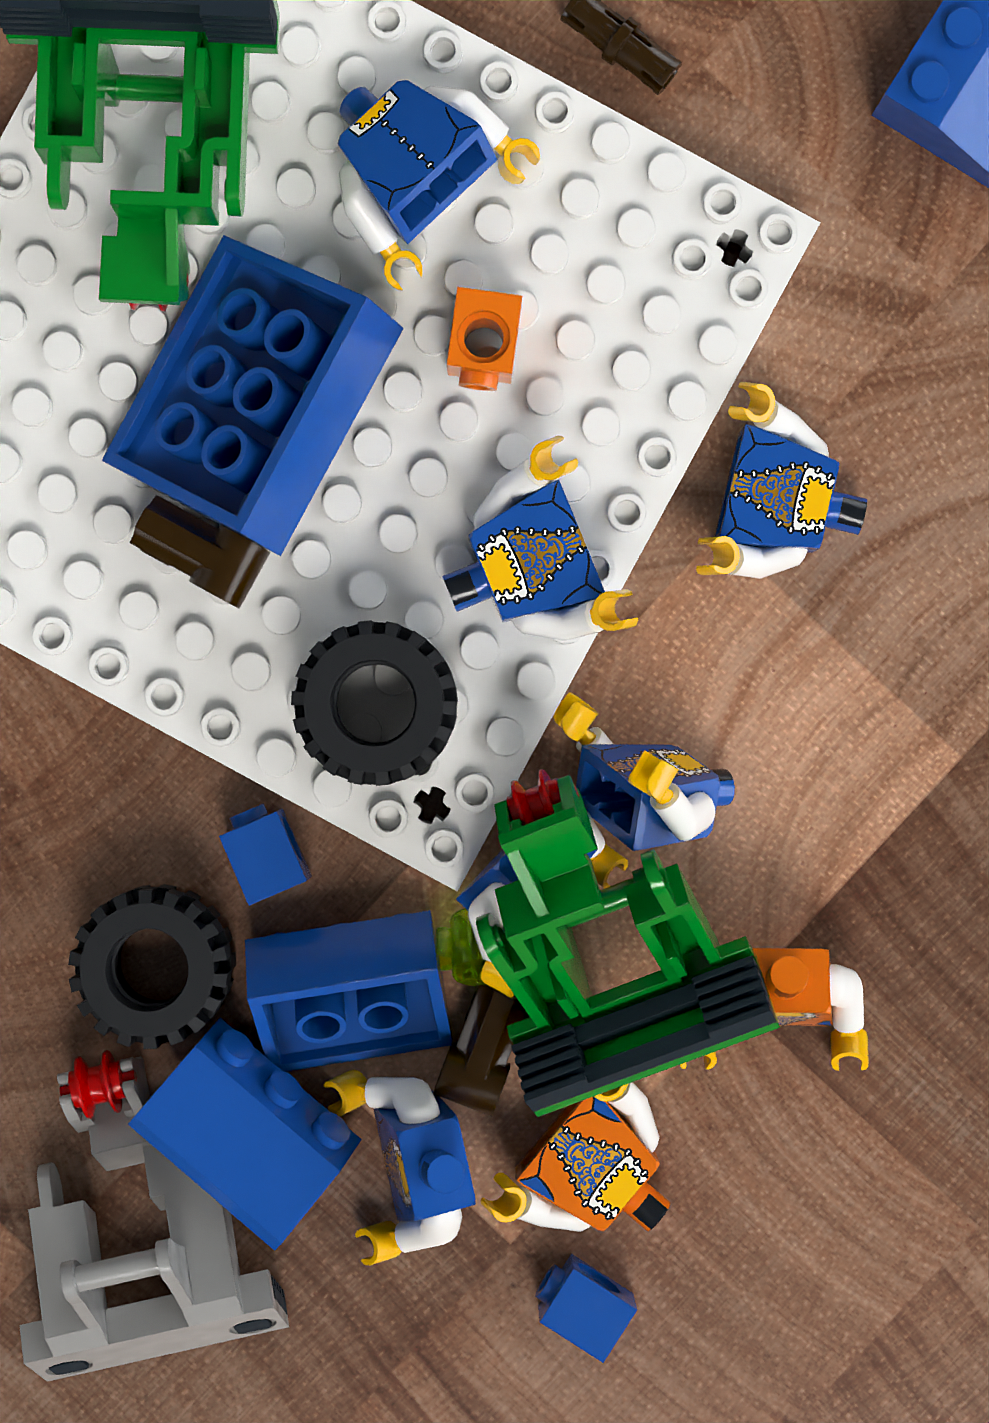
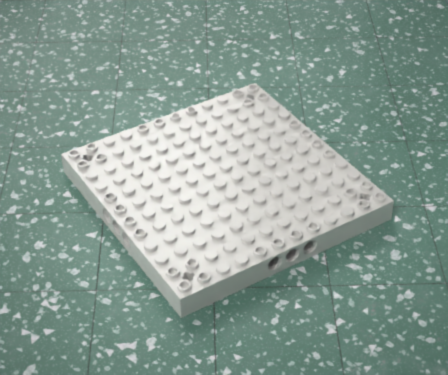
[0,0,821,892]

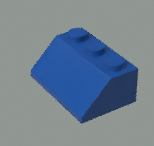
[245,910,453,1072]
[128,1018,362,1251]

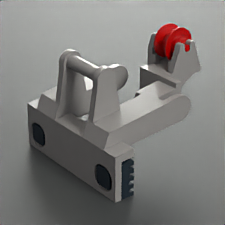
[19,1050,289,1382]

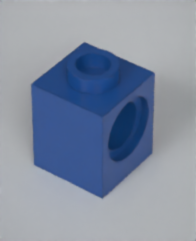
[219,803,312,906]
[535,1254,637,1363]

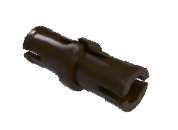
[560,0,682,95]

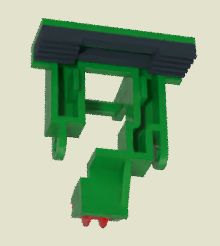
[0,0,280,312]
[476,769,780,1117]

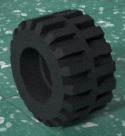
[291,620,458,786]
[68,884,236,1049]

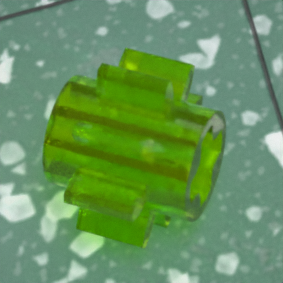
[436,908,486,986]

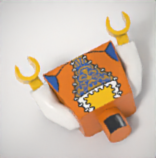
[680,948,869,1071]
[480,1082,671,1232]

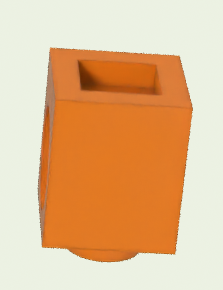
[447,287,523,391]

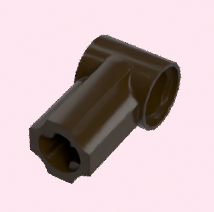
[130,495,271,609]
[433,981,526,1116]

